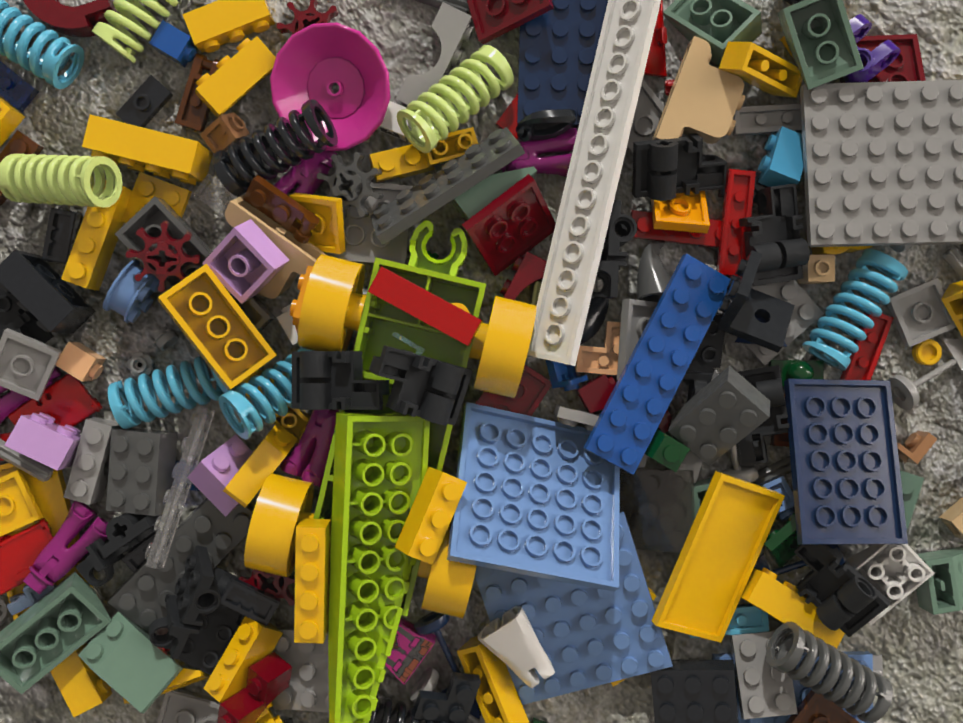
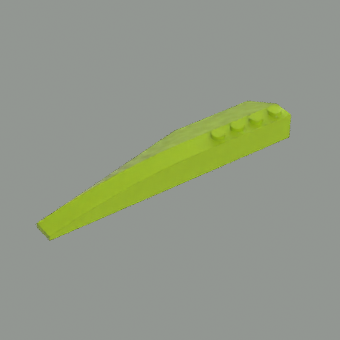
[328,412,430,723]

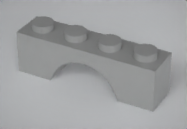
[396,2,474,112]

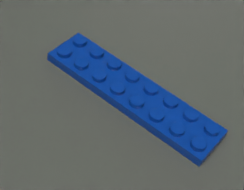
[583,254,730,475]

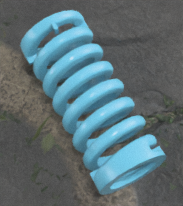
[0,0,84,89]
[802,249,908,370]
[218,348,313,440]
[108,356,237,429]

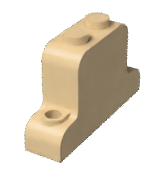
[652,36,746,144]
[225,195,328,299]

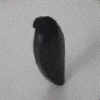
[516,109,576,141]
[580,297,609,345]

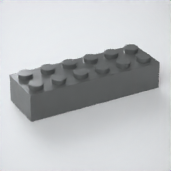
[115,196,276,333]

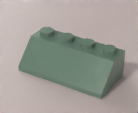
[0,572,111,694]

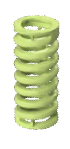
[92,0,179,63]
[397,45,514,153]
[0,153,123,208]

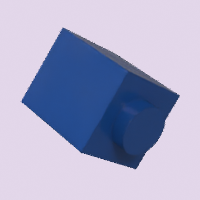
[149,20,197,68]

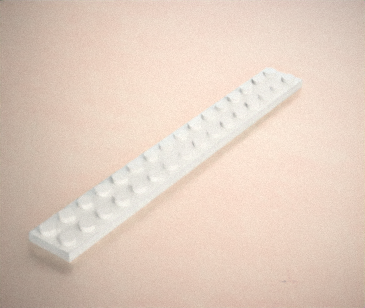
[527,0,661,366]

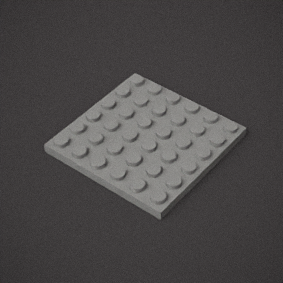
[800,80,963,247]

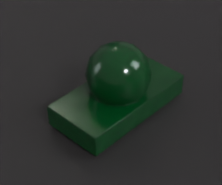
[768,360,824,386]

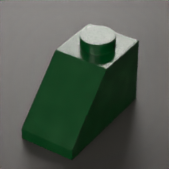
[645,429,690,472]

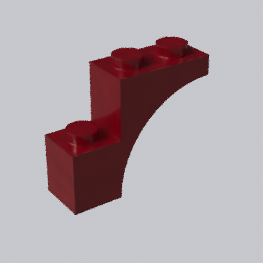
[500,252,547,300]
[575,374,671,433]
[217,652,293,723]

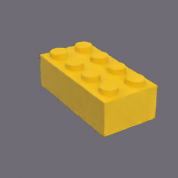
[82,114,213,186]
[158,264,277,390]

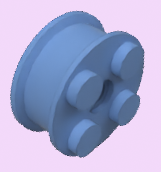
[103,259,159,323]

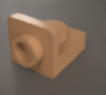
[200,112,250,153]
[897,431,937,464]

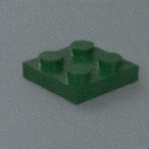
[764,513,799,567]

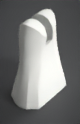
[478,606,555,688]

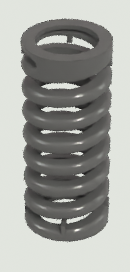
[766,622,893,723]

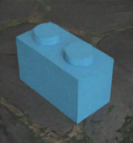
[758,126,804,187]

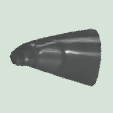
[637,241,671,302]

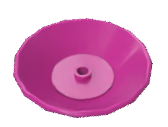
[270,22,390,151]

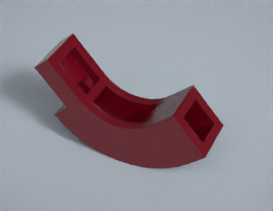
[23,0,119,37]

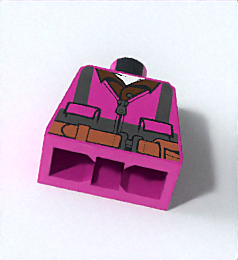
[385,618,436,685]

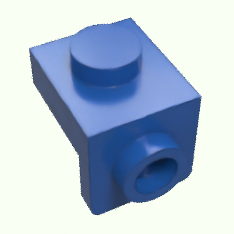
[545,360,588,391]

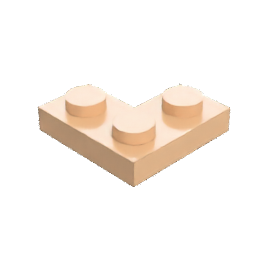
[575,321,621,375]

